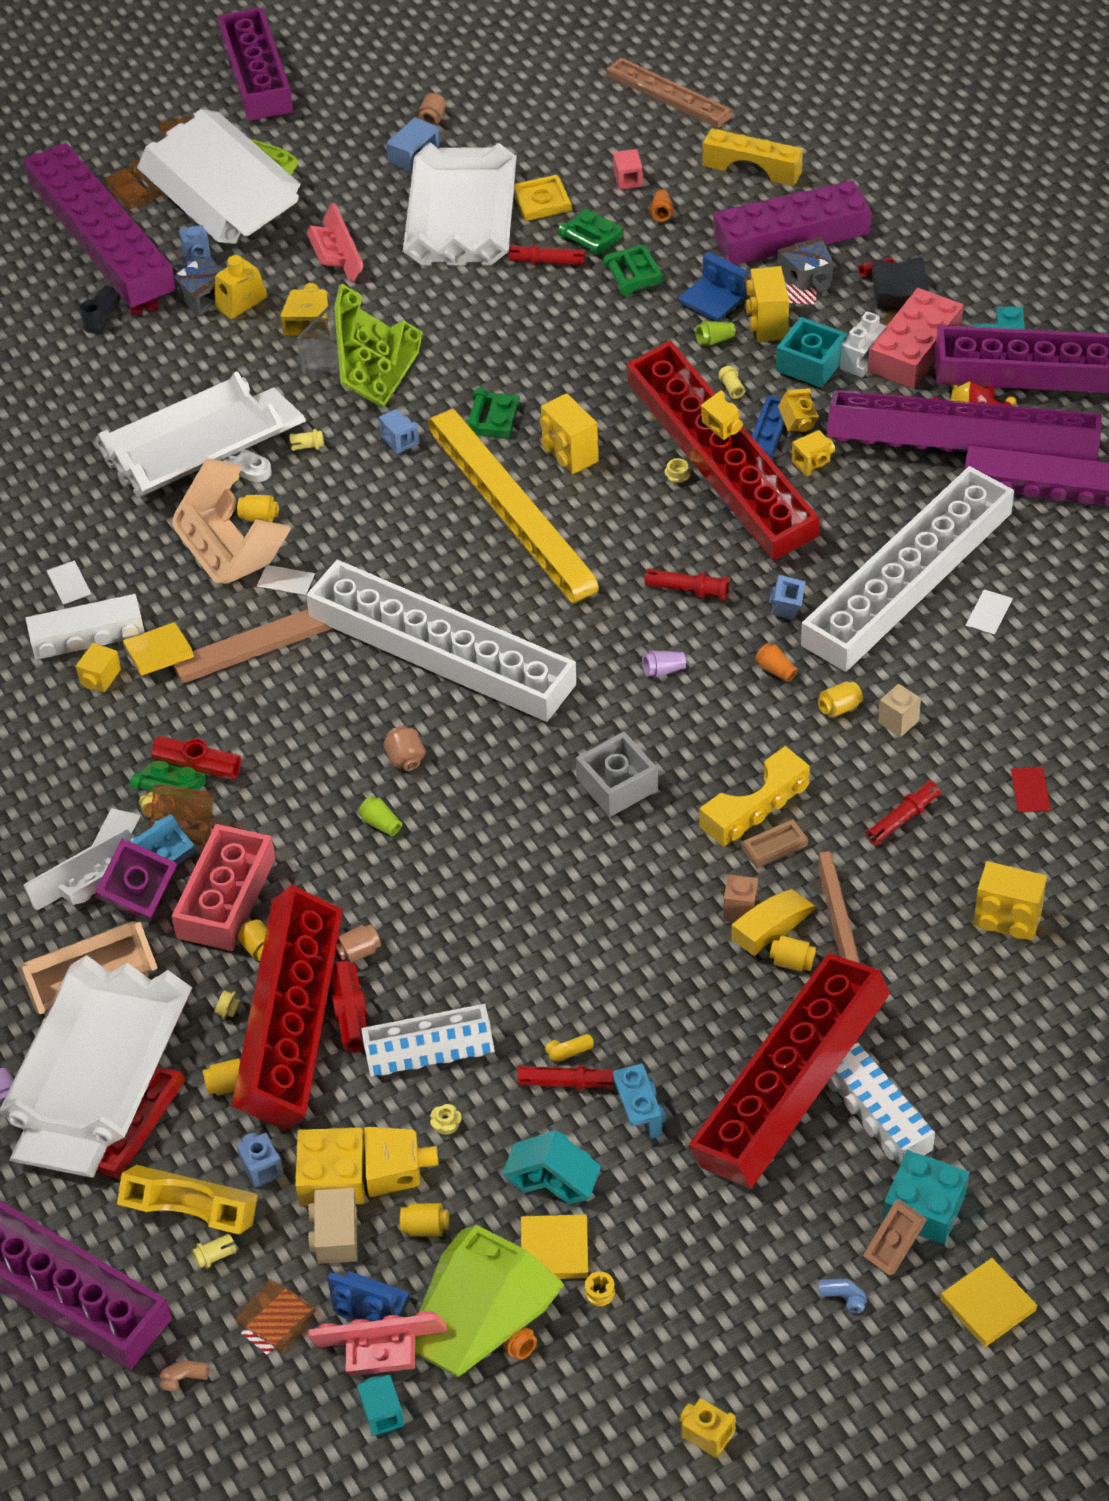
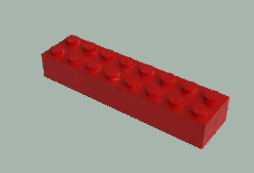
[231,884,343,1131]
[688,953,890,1189]

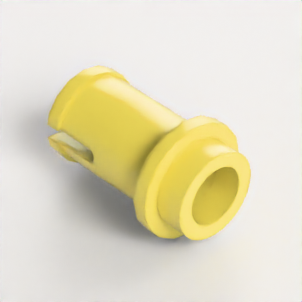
[718,366,746,399]
[290,429,324,451]
[192,1233,236,1269]

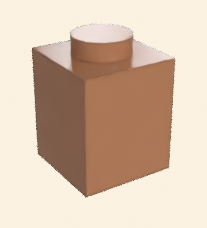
[723,874,758,922]

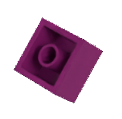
[95,838,177,923]

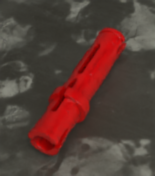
[509,244,585,266]
[865,780,941,846]
[517,1065,614,1091]

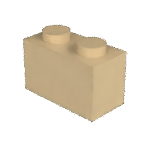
[309,1187,358,1264]

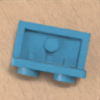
[130,814,197,865]
[613,1063,666,1139]

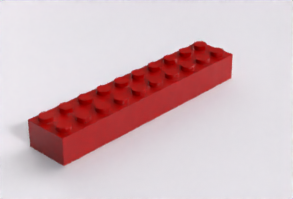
[626,340,819,561]

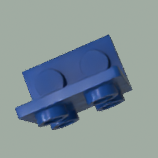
[679,252,749,322]
[327,1271,411,1322]

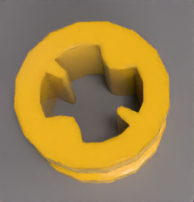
[585,1272,615,1306]

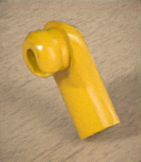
[545,1034,594,1062]

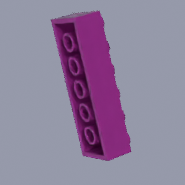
[217,7,293,121]
[713,180,871,265]

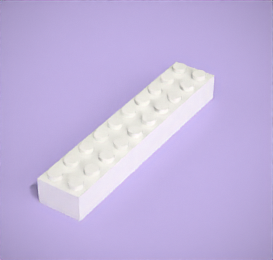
[801,466,1014,672]
[306,560,576,722]

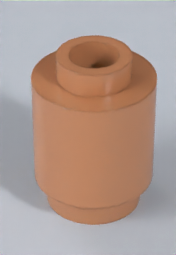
[418,93,447,126]
[335,924,381,963]

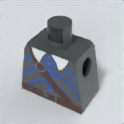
[777,236,833,292]
[172,259,223,316]

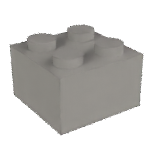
[576,732,658,817]

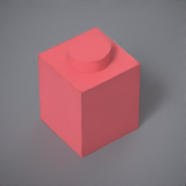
[613,149,643,190]

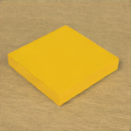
[513,175,572,221]
[123,622,194,676]
[521,1214,589,1279]
[940,1258,1037,1347]

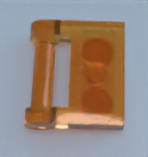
[105,159,164,210]
[149,784,213,846]

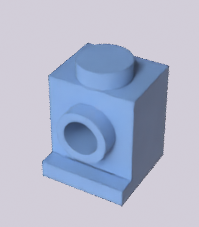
[179,225,213,265]
[379,409,419,454]
[769,575,806,620]
[236,1133,284,1189]

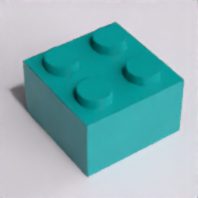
[776,317,847,388]
[882,1150,970,1245]

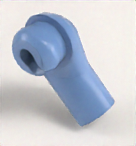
[819,1279,867,1314]

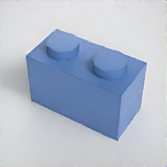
[386,117,439,172]

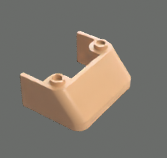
[173,458,291,584]
[17,922,158,1016]

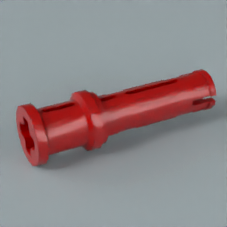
[644,568,730,601]

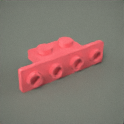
[307,203,363,282]
[308,1311,447,1376]

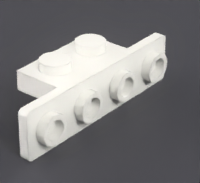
[24,828,132,910]

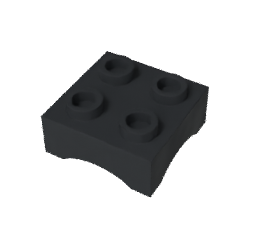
[872,257,929,309]

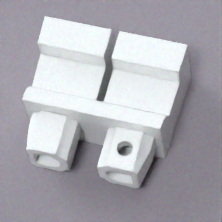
[840,312,886,378]

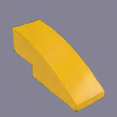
[731,889,815,956]

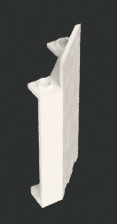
[137,109,300,244]
[403,143,516,265]
[95,371,306,497]
[0,955,192,1178]

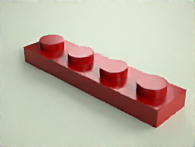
[96,1066,186,1179]

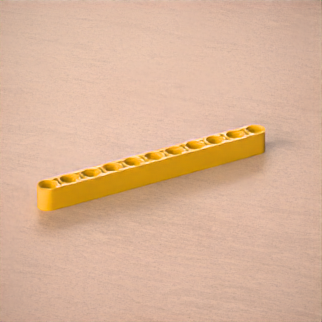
[428,409,599,603]

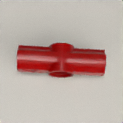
[151,736,242,780]
[331,961,368,1053]

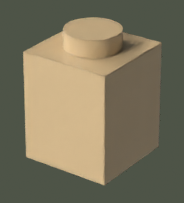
[878,684,921,737]

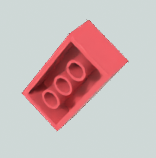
[868,288,964,389]
[171,824,276,951]

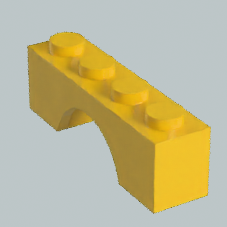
[703,128,803,186]
[699,746,810,847]
[117,1165,258,1235]

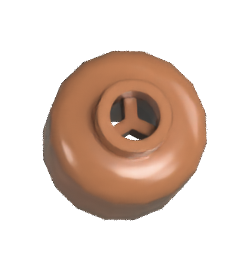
[383,726,426,771]

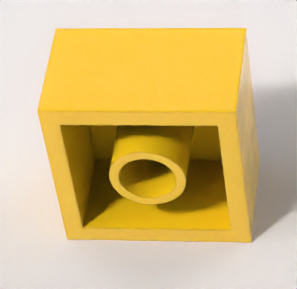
[746,266,789,342]
[540,393,599,475]
[973,861,1047,941]
[296,1128,366,1206]

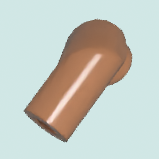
[160,1360,210,1391]

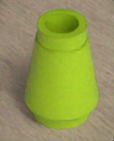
[695,321,736,347]
[358,796,402,836]

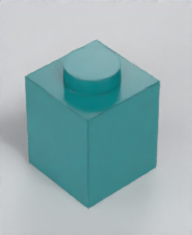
[357,1375,405,1436]

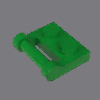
[557,208,624,256]
[603,244,663,296]
[465,388,520,439]
[130,761,206,803]

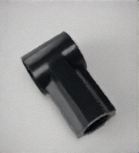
[79,285,121,333]

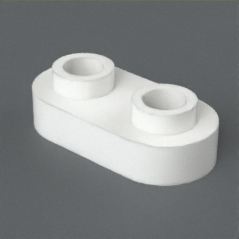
[223,449,272,482]

